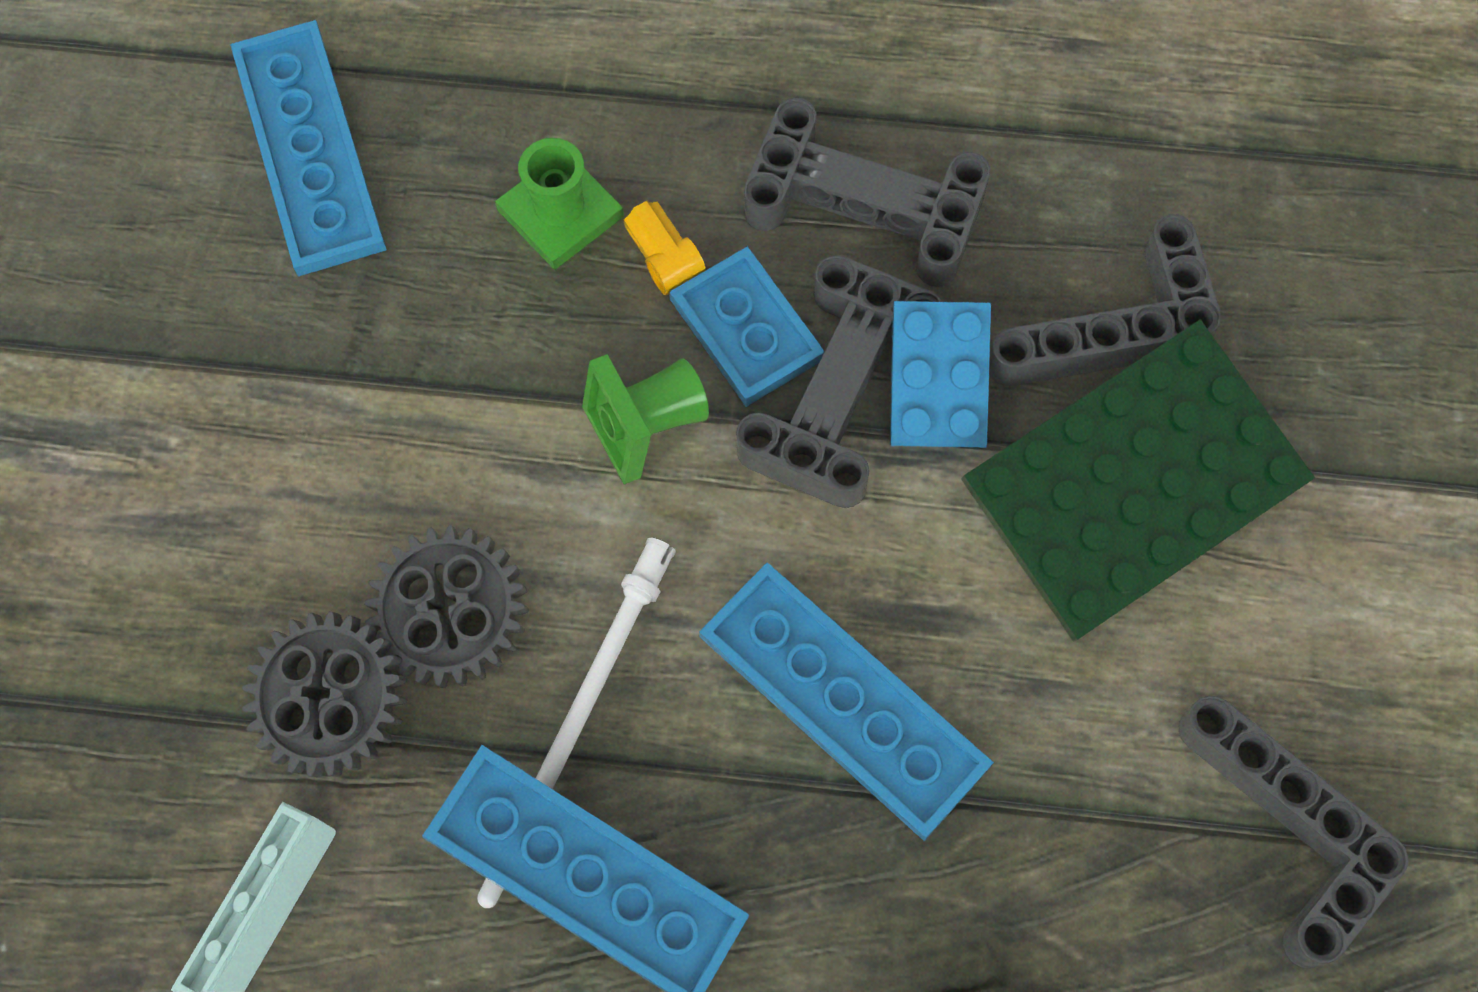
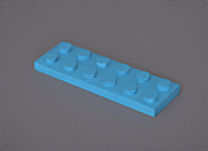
[230,20,387,277]
[699,562,994,841]
[422,745,749,992]

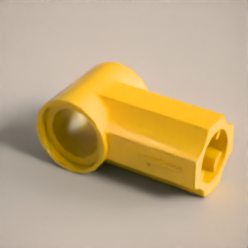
[624,201,706,295]

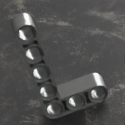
[989,214,1221,386]
[1179,695,1408,969]

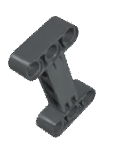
[744,98,990,287]
[736,255,942,508]

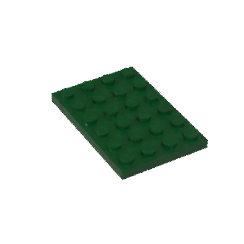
[961,319,1315,642]

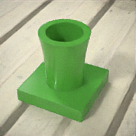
[495,138,624,270]
[582,354,709,485]

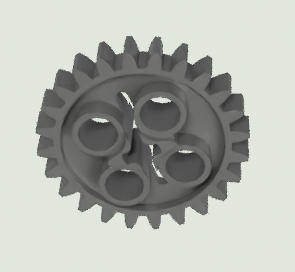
[364,525,529,688]
[242,611,407,778]

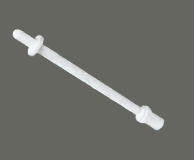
[477,538,676,908]

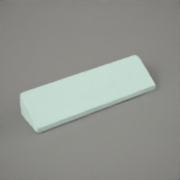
[171,802,336,992]

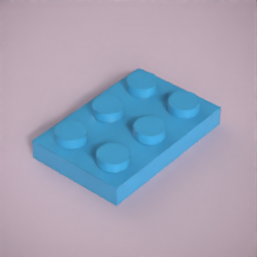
[669,246,825,407]
[890,301,991,448]

